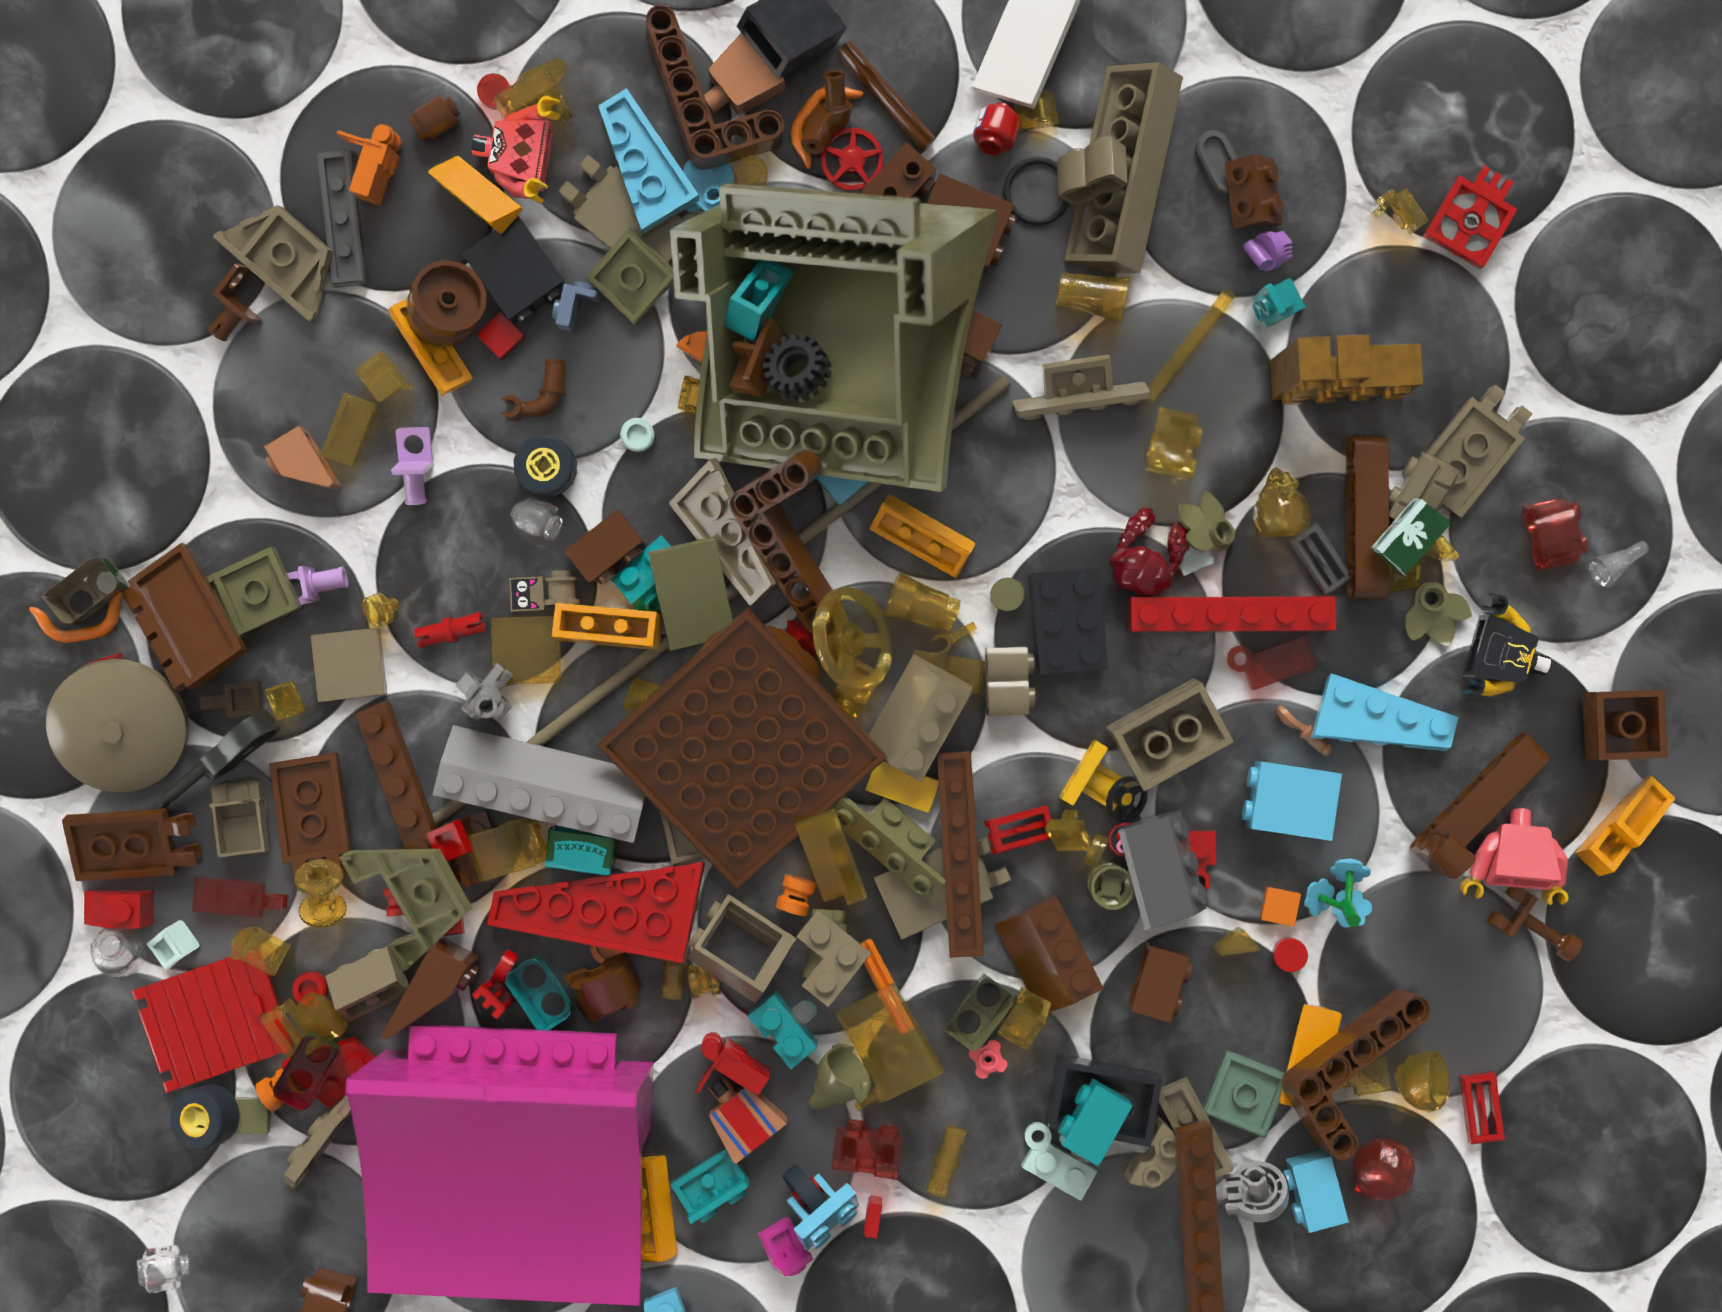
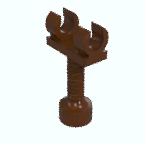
[1486,887,1583,962]

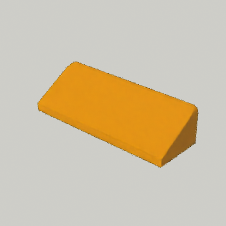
[428,156,523,234]
[869,495,975,578]
[1279,1004,1342,1106]
[641,1155,677,1262]

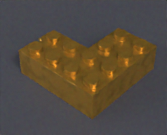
[1270,335,1423,405]

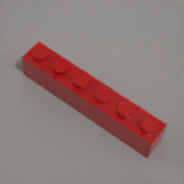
[1126,596,1336,632]

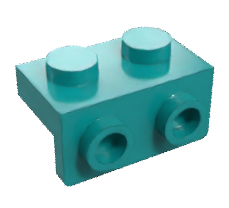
[611,535,671,612]
[670,1148,750,1224]

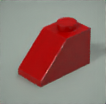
[84,890,154,929]

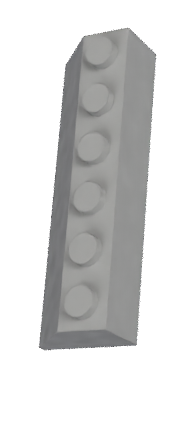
[432,725,646,843]

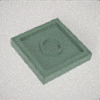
[1203,1049,1285,1138]

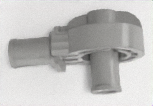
[456,662,514,721]
[1216,1161,1289,1222]

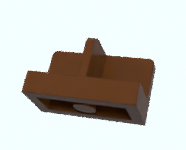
[729,318,787,398]

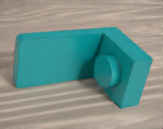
[1252,278,1306,328]

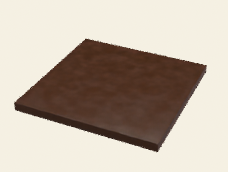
[596,607,887,890]

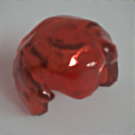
[1353,1138,1415,1201]

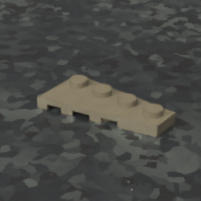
[669,458,777,606]

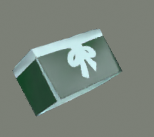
[1371,498,1451,576]

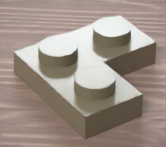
[796,910,871,1008]

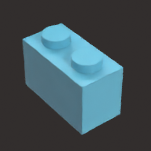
[1283,1150,1349,1233]

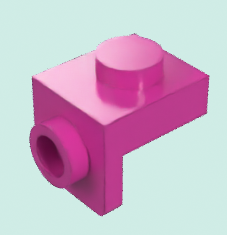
[758,1217,813,1277]

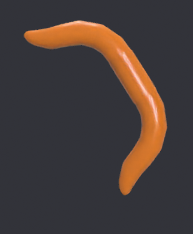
[790,86,864,169]
[29,592,122,643]

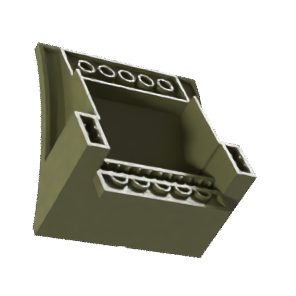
[670,184,997,492]

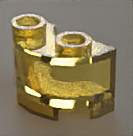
[1146,407,1203,480]

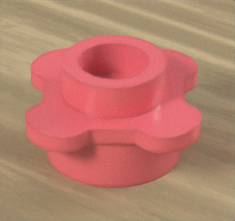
[969,1039,1007,1079]

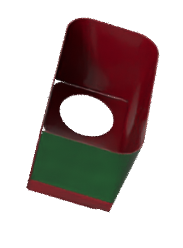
[273,1029,341,1110]

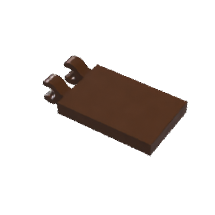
[269,753,352,885]
[62,808,203,881]

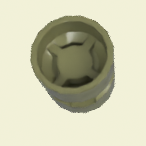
[1086,862,1135,910]

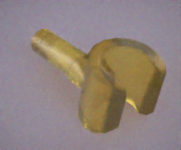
[931,622,977,654]

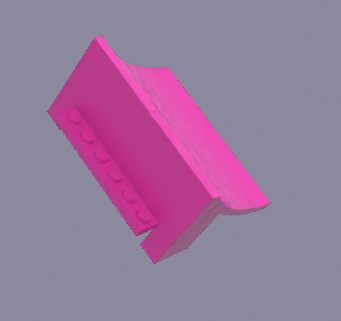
[346,1024,654,1306]

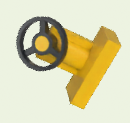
[1059,740,1148,823]

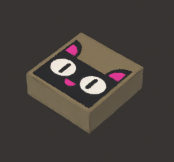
[509,576,546,612]

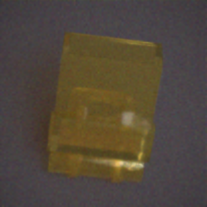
[493,59,572,122]
[467,818,547,882]

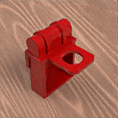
[694,1032,771,1096]

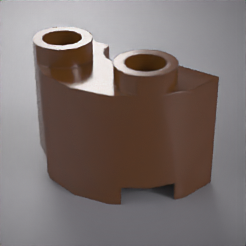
[564,952,641,1022]
[297,1267,358,1312]

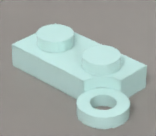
[1021,1122,1098,1201]

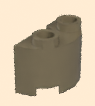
[1124,1114,1177,1188]

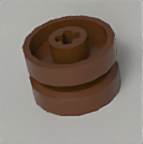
[405,260,487,347]

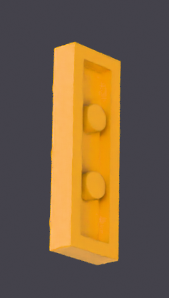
[388,299,473,396]

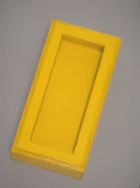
[865,761,939,813]

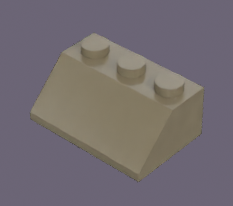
[869,654,973,782]
[1106,678,1234,792]

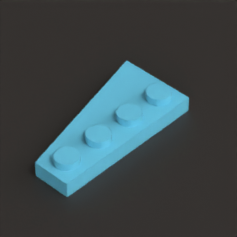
[598,88,699,235]
[1311,673,1459,751]

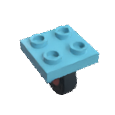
[782,1165,859,1251]

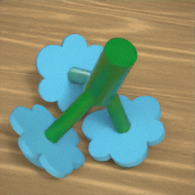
[1304,859,1372,928]

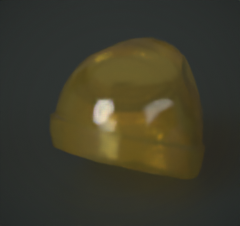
[1395,1050,1450,1113]

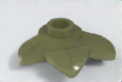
[1178,490,1235,552]
[1405,582,1472,646]

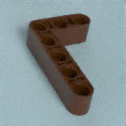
[646,5,784,170]
[729,450,843,635]
[1409,732,1550,879]
[1282,989,1430,1161]

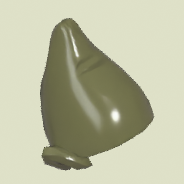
[808,1044,871,1109]

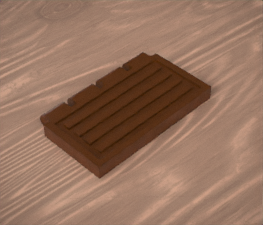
[122,543,248,692]

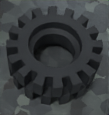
[763,333,831,402]

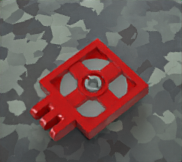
[1423,165,1517,270]

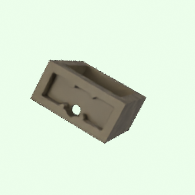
[687,894,797,1003]

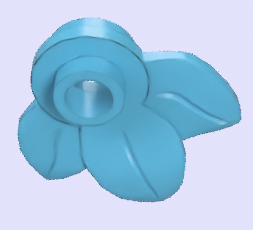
[683,160,735,212]

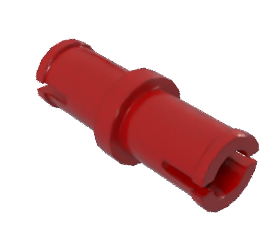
[414,611,486,649]

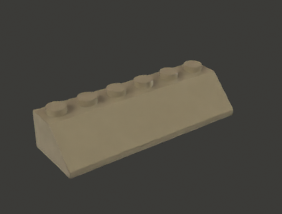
[1064,62,1183,273]

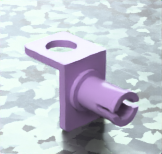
[391,427,433,505]
[287,566,348,605]

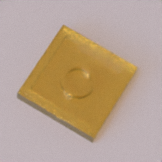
[491,616,562,685]

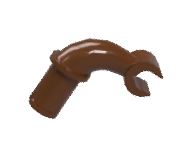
[501,359,566,421]

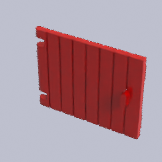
[132,946,294,1093]

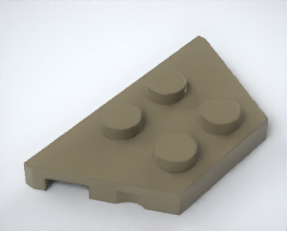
[213,205,332,323]
[282,1095,351,1193]

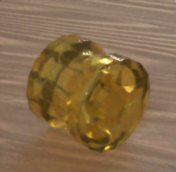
[688,964,721,999]

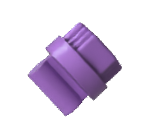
[1243,231,1293,271]

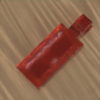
[192,877,288,918]

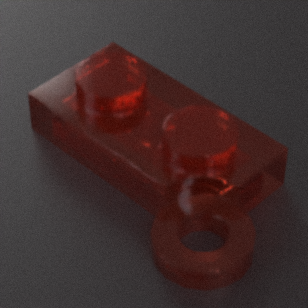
[1226,636,1317,690]

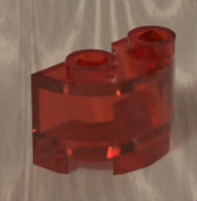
[1522,497,1588,571]
[831,1119,903,1180]

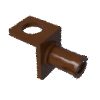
[207,263,262,342]

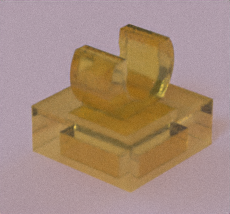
[1045,810,1092,851]

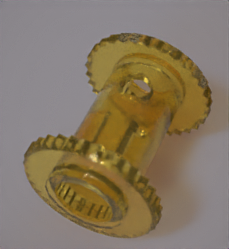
[294,859,347,928]

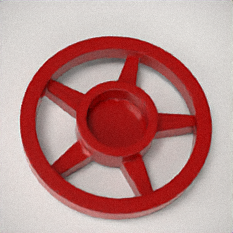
[821,128,883,191]

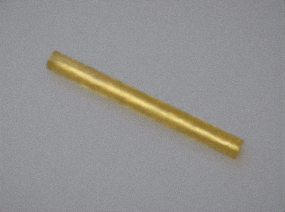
[1147,289,1235,402]

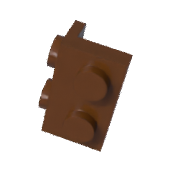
[1225,154,1283,229]

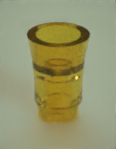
[1056,273,1130,324]
[884,571,961,631]

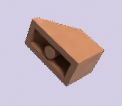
[264,426,342,490]

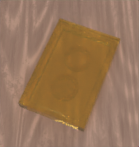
[835,982,944,1102]

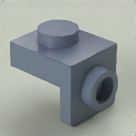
[552,281,601,332]

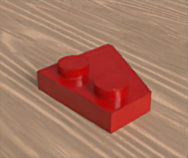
[282,1036,376,1109]

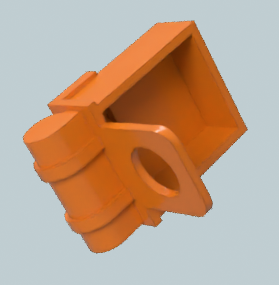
[336,124,402,206]

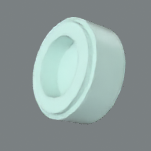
[620,418,655,453]

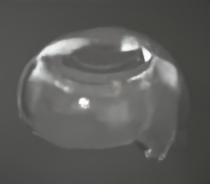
[90,928,147,977]

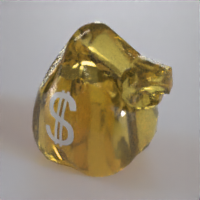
[1252,467,1310,538]

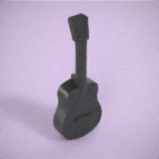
[148,710,281,810]

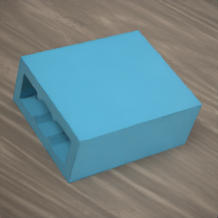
[1242,760,1342,841]

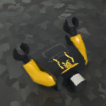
[1461,592,1551,697]

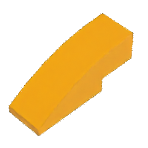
[1575,775,1676,876]

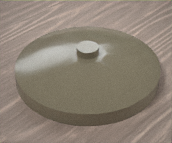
[46,659,189,792]

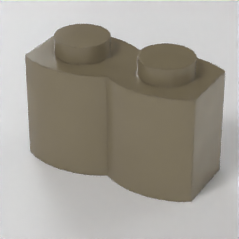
[1057,137,1127,205]
[985,647,1035,716]

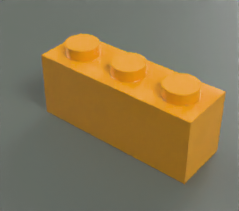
[552,603,663,650]

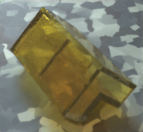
[795,808,868,905]

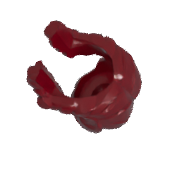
[1109,507,1190,597]

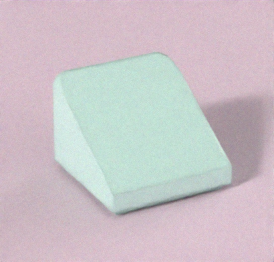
[147,920,200,971]

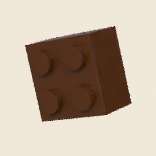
[1582,690,1668,760]

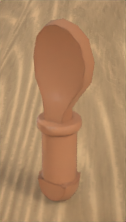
[1276,705,1333,757]

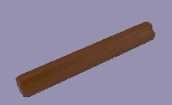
[837,41,935,150]

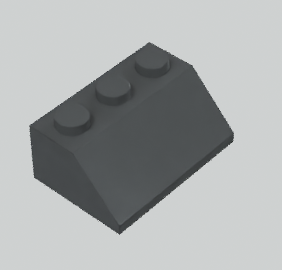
[1118,810,1207,930]

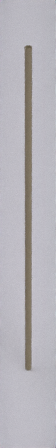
[432,375,1011,827]

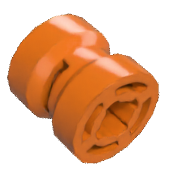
[775,874,817,917]
[255,1068,304,1112]

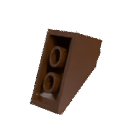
[381,937,480,1040]

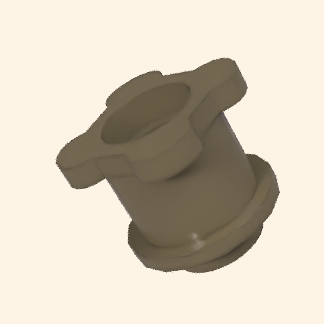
[544,570,580,605]

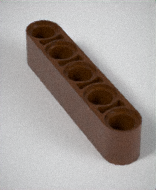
[1346,435,1389,600]

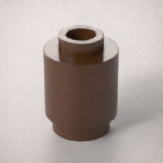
[408,94,461,141]

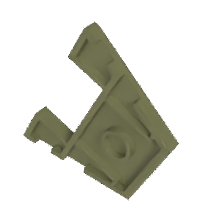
[339,849,472,971]

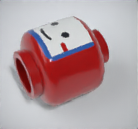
[973,102,1021,156]

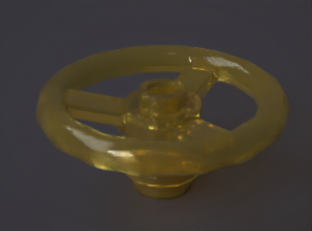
[813,586,893,692]

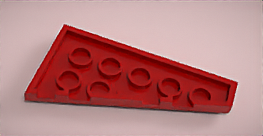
[487,862,705,964]

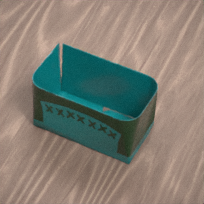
[545,825,619,876]
[506,954,576,1030]

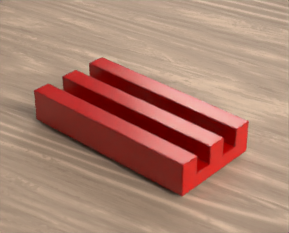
[984,805,1055,854]
[472,978,516,1019]
[1459,1071,1505,1145]

